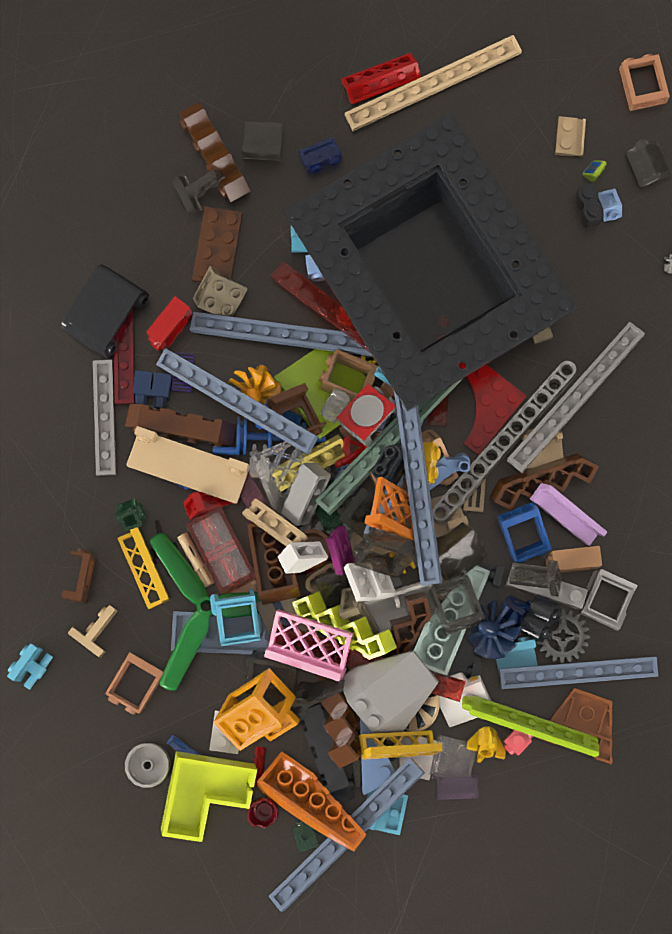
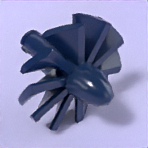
[468,601,521,659]

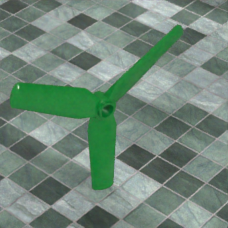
[149,533,297,691]

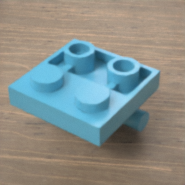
[7,643,53,690]
[366,788,408,835]

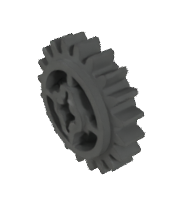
[536,609,590,664]

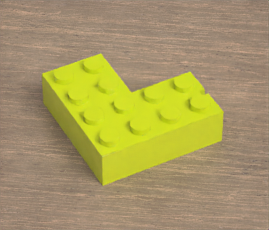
[161,751,257,842]

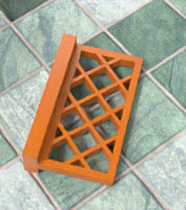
[365,477,433,551]

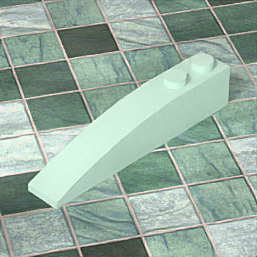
[414,564,490,683]

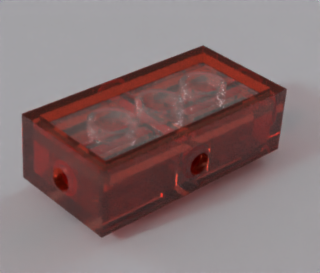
[186,506,256,595]

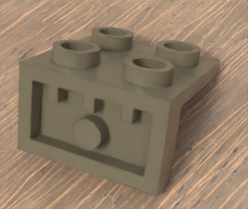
[193,266,248,317]

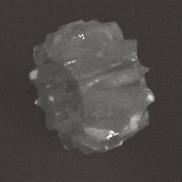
[321,389,350,423]

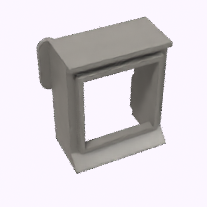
[579,569,638,630]

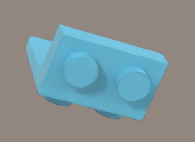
[496,637,538,673]

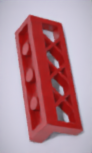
[341,53,421,104]

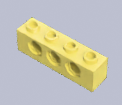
[270,434,345,491]

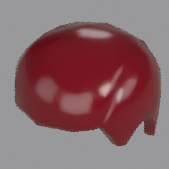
[247,797,278,828]

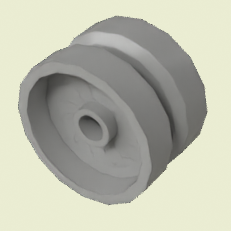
[125,743,171,788]

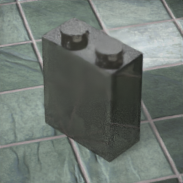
[437,522,488,585]

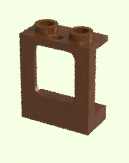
[267,383,327,444]
[61,548,96,604]

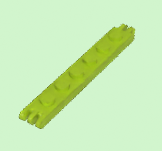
[462,695,599,757]

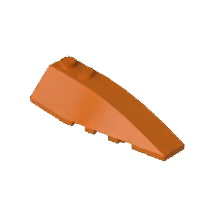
[257,751,366,851]

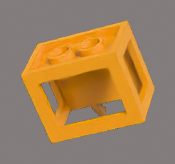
[213,668,300,751]

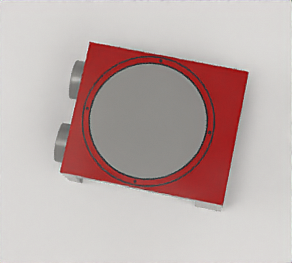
[336,384,397,448]

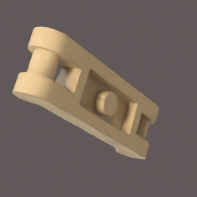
[242,498,308,547]

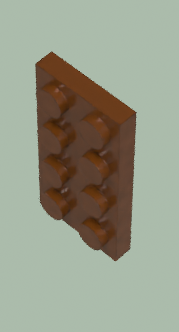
[192,207,243,283]

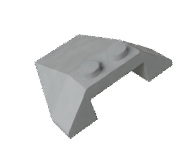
[340,650,439,740]

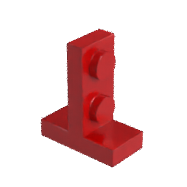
[183,491,234,520]

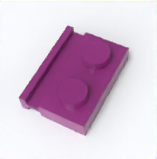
[326,526,355,575]

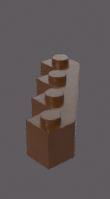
[179,102,250,202]
[125,404,237,448]
[490,453,599,510]
[378,592,431,660]
[314,654,362,768]

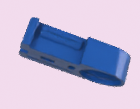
[167,735,200,755]

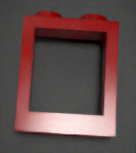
[146,296,193,351]

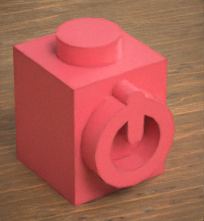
[502,729,533,756]

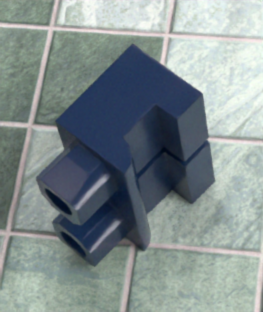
[133,370,173,409]

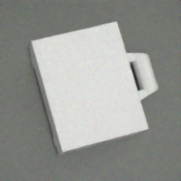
[438,672,491,727]

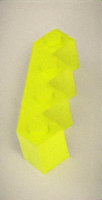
[292,591,397,660]

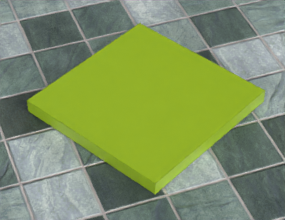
[273,349,374,439]

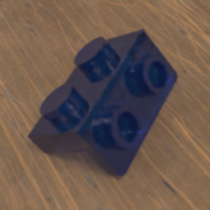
[299,137,342,173]

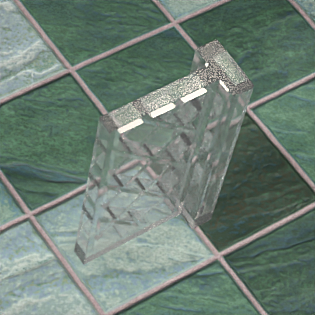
[249,441,305,517]

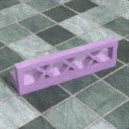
[530,483,607,546]

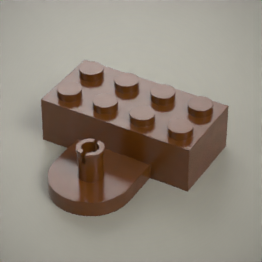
[247,516,330,605]

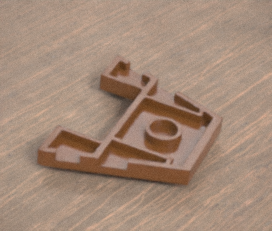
[537,688,613,765]

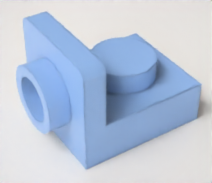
[598,188,622,222]

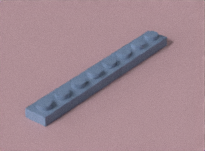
[499,656,658,689]

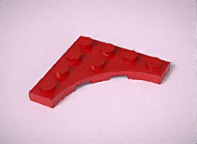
[459,363,527,456]

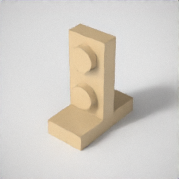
[68,605,118,658]

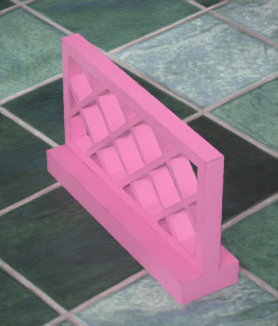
[264,609,353,681]

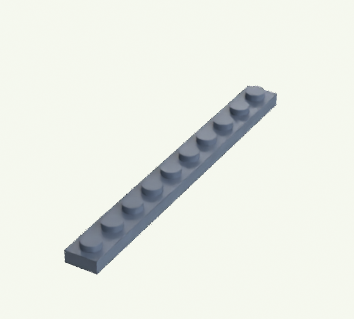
[190,312,373,357]
[156,348,318,454]
[394,391,442,586]
[268,758,425,912]

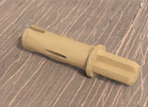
[177,532,214,588]

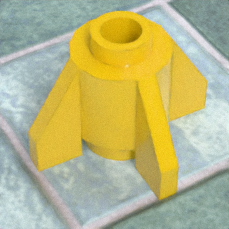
[467,726,506,763]

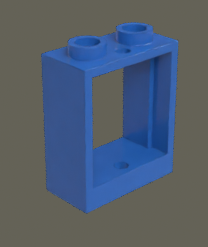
[497,502,552,564]

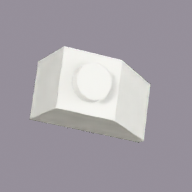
[278,542,328,573]

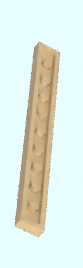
[345,35,522,131]

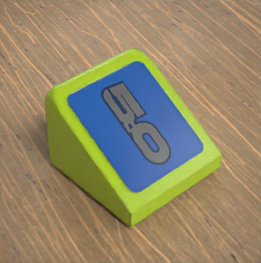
[582,160,607,183]

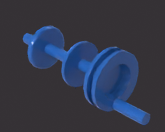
[213,417,326,455]

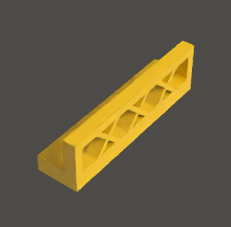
[118,527,170,609]
[359,730,443,760]

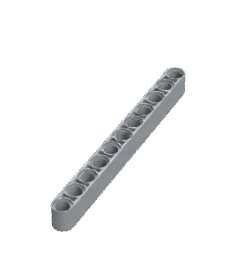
[432,361,576,525]

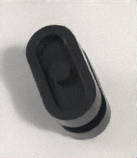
[372,444,405,489]

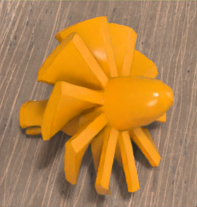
[228,365,282,405]

